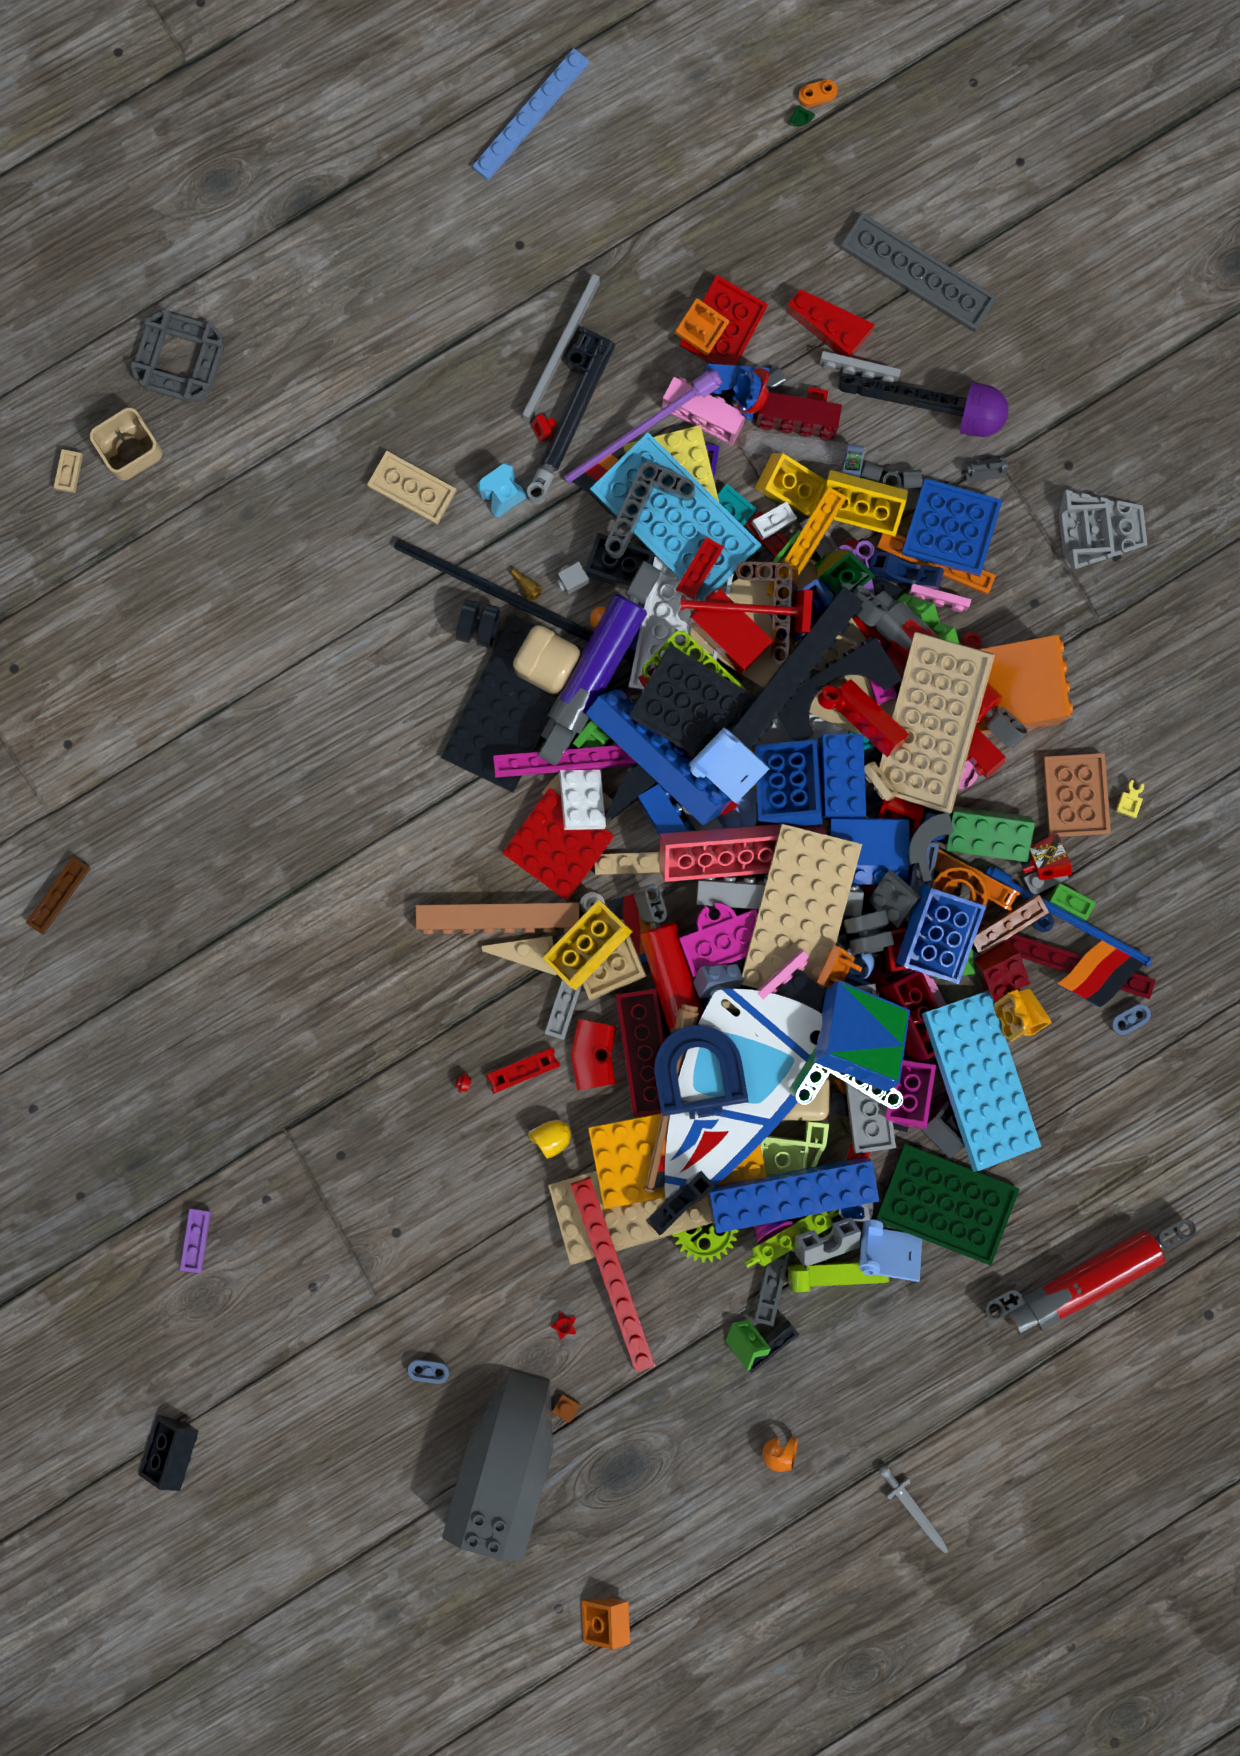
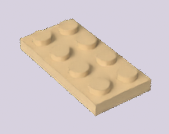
[367,451,457,525]

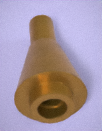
[510,568,543,601]

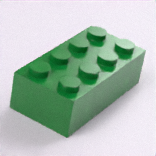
[944,806,1035,862]

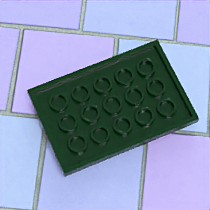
[875,1144,1020,1266]

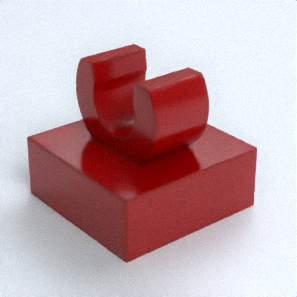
[531,414,557,442]

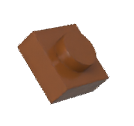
[552,1393,580,1423]

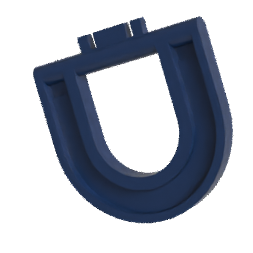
[654,1024,749,1120]

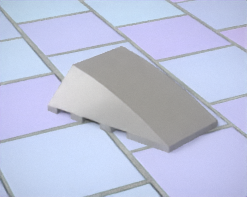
[1059,490,1148,570]

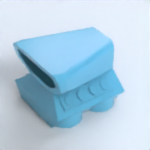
[476,463,527,518]

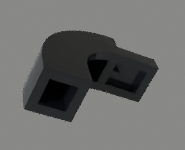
[646,1171,715,1236]

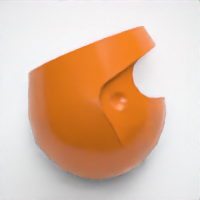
[762,1436,798,1472]

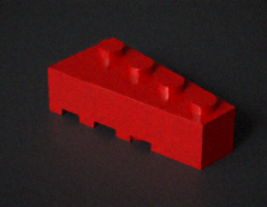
[786,289,875,357]

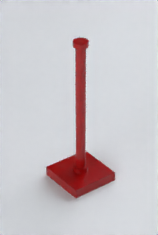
[679,590,813,633]

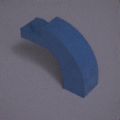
[869,551,944,589]

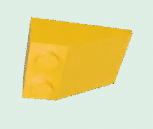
[754,453,827,518]

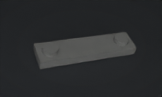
[753,1251,791,1326]

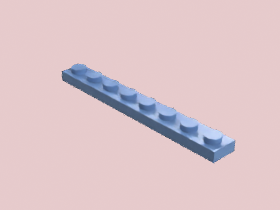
[472,48,589,181]

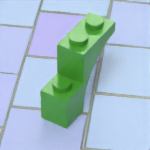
[897,593,959,644]

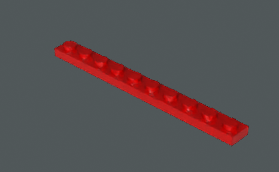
[570,1177,655,1372]

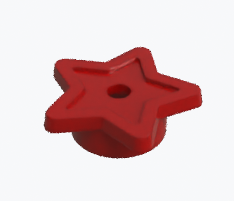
[551,1312,576,1339]

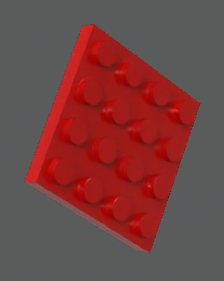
[502,788,615,901]

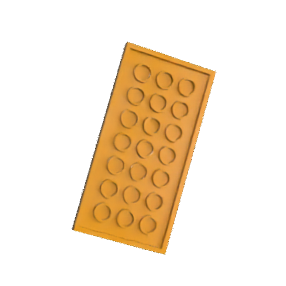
[588,1113,767,1209]

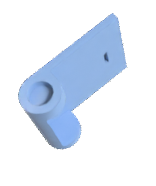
[689,728,770,803]
[859,1220,922,1282]

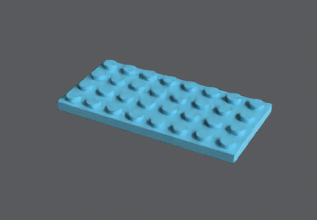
[590,432,762,601]
[922,992,1041,1172]

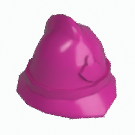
[753,1220,793,1245]

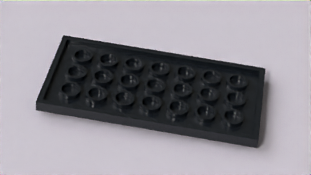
[441,614,584,793]

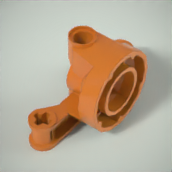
[932,849,1020,911]

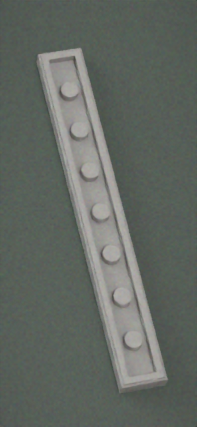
[522,274,600,423]

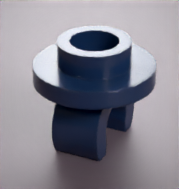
[1033,913,1054,932]

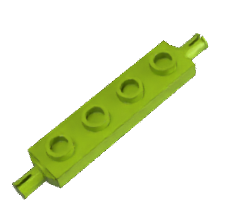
[743,1210,839,1269]

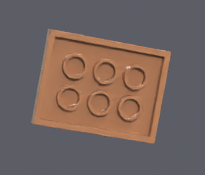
[1043,753,1111,837]

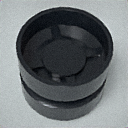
[456,599,500,649]

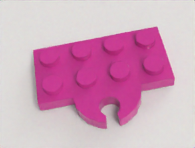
[679,903,758,977]

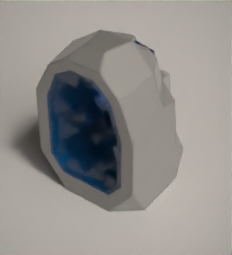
[838,1203,873,1221]

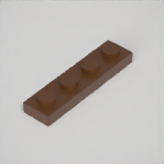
[26,856,91,935]

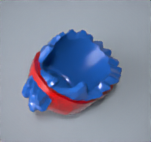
[733,368,769,421]

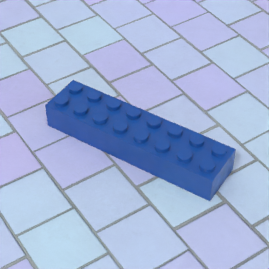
[586,689,732,825]
[707,1156,879,1233]

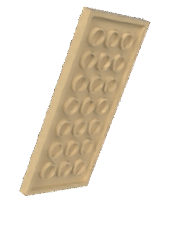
[873,632,995,814]
[740,823,862,993]
[548,1171,712,1265]

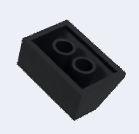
[138,1415,199,1491]

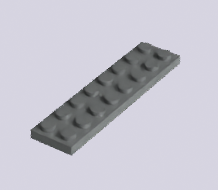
[841,213,997,332]

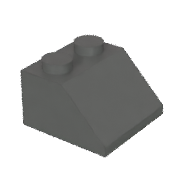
[921,1098,965,1158]

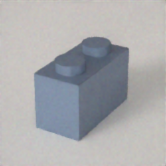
[693,964,744,998]

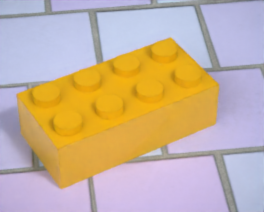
[822,470,908,536]
[542,900,633,990]

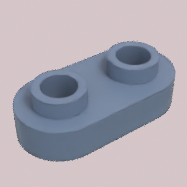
[1111,1004,1151,1035]
[408,1359,450,1384]

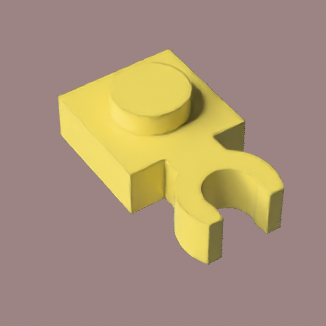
[1115,780,1144,819]

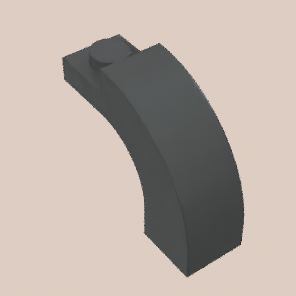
[907,812,954,884]

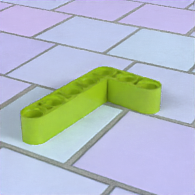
[642,630,748,692]
[788,1261,889,1292]

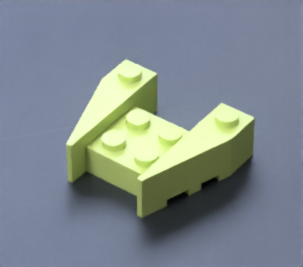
[760,1121,829,1176]

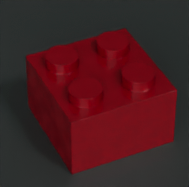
[973,941,1030,1002]

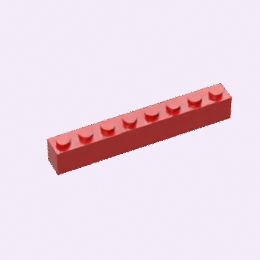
[885,646,1006,779]

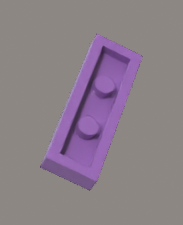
[180,1208,211,1273]

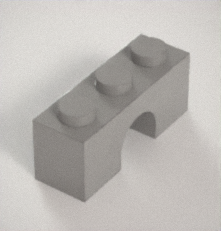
[795,1217,861,1267]

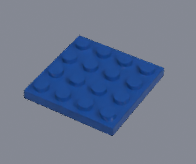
[902,478,1003,577]

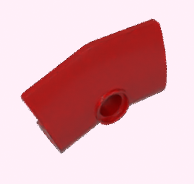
[571,1019,617,1091]

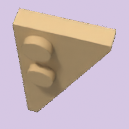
[482,936,558,975]

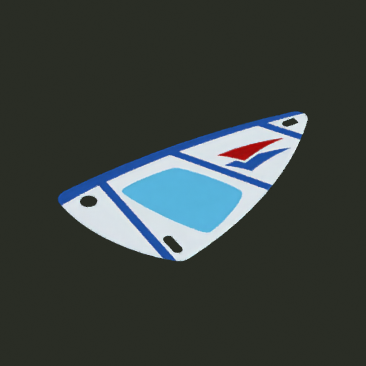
[665,989,822,1199]

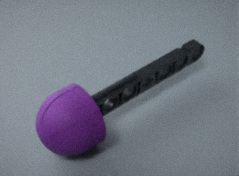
[838,374,1009,437]

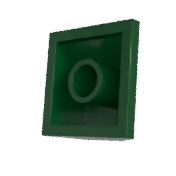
[814,549,875,593]

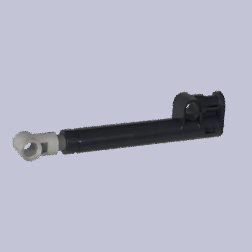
[527,328,616,505]

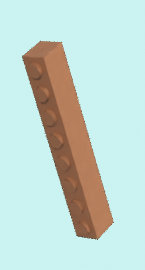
[416,903,580,934]

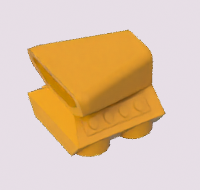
[994,989,1052,1041]

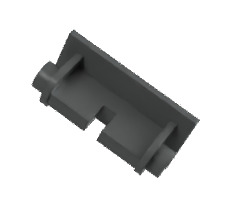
[964,457,1008,482]

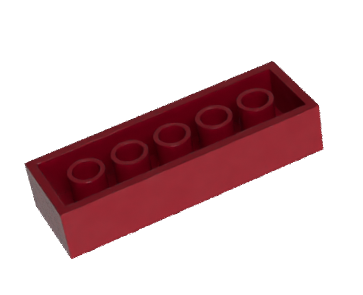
[616,989,664,1117]

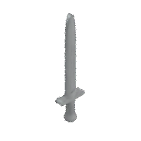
[879,1466,948,1553]

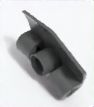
[861,462,922,510]

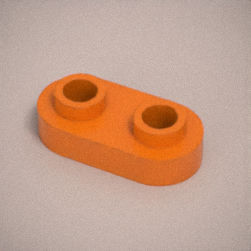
[798,80,838,108]

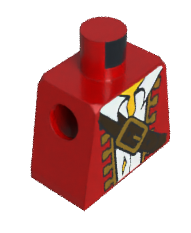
[1020,833,1072,880]

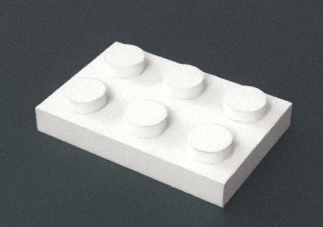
[559,770,606,830]

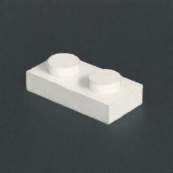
[752,502,797,540]

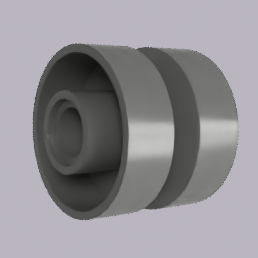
[843,910,894,955]

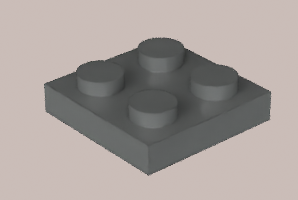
[868,870,921,928]

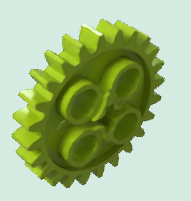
[672,1224,738,1263]

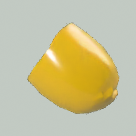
[528,1120,571,1159]

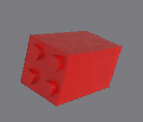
[689,589,773,675]

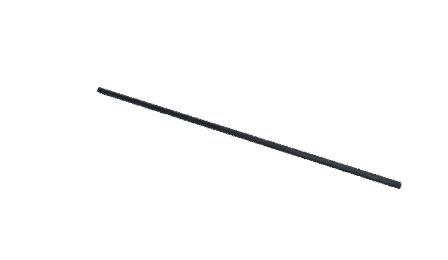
[394,539,957,806]

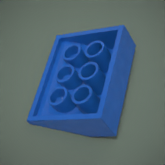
[755,739,823,826]
[827,817,910,884]
[895,884,986,984]

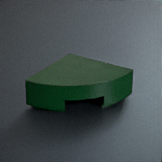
[788,105,815,127]

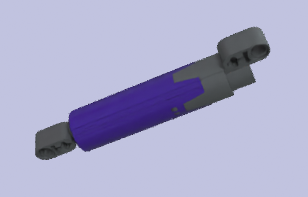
[537,561,661,766]

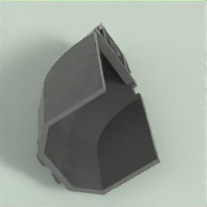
[442,1370,553,1561]

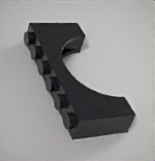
[779,637,902,741]

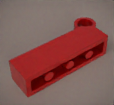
[818,679,910,757]

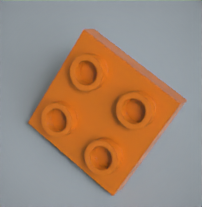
[674,298,730,355]
[817,945,862,989]

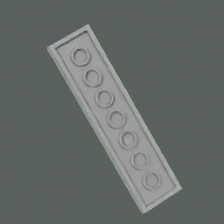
[845,984,896,1154]

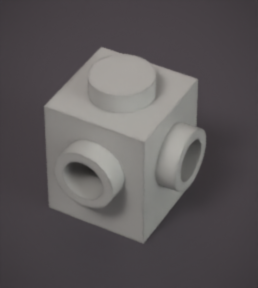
[557,562,589,595]

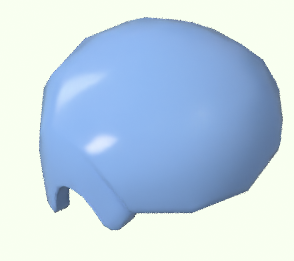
[848,951,874,980]

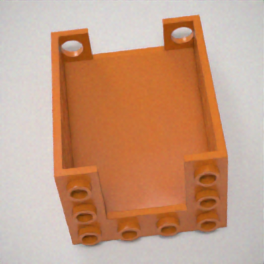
[976,635,1073,734]

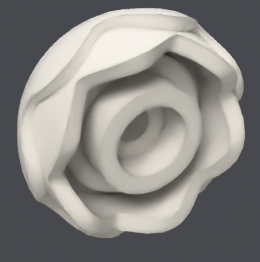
[580,892,605,914]

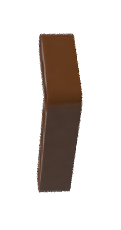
[736,562,798,664]

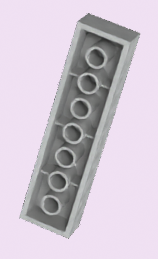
[696,873,864,917]

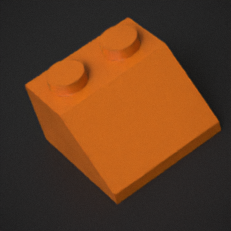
[582,1598,630,1650]

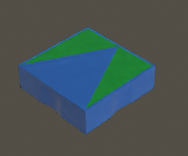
[814,980,910,1092]

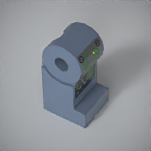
[842,444,864,478]

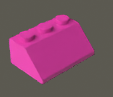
[885,1060,936,1130]

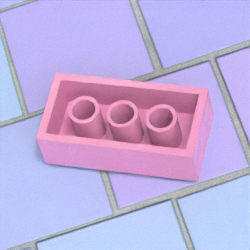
[662,377,745,446]

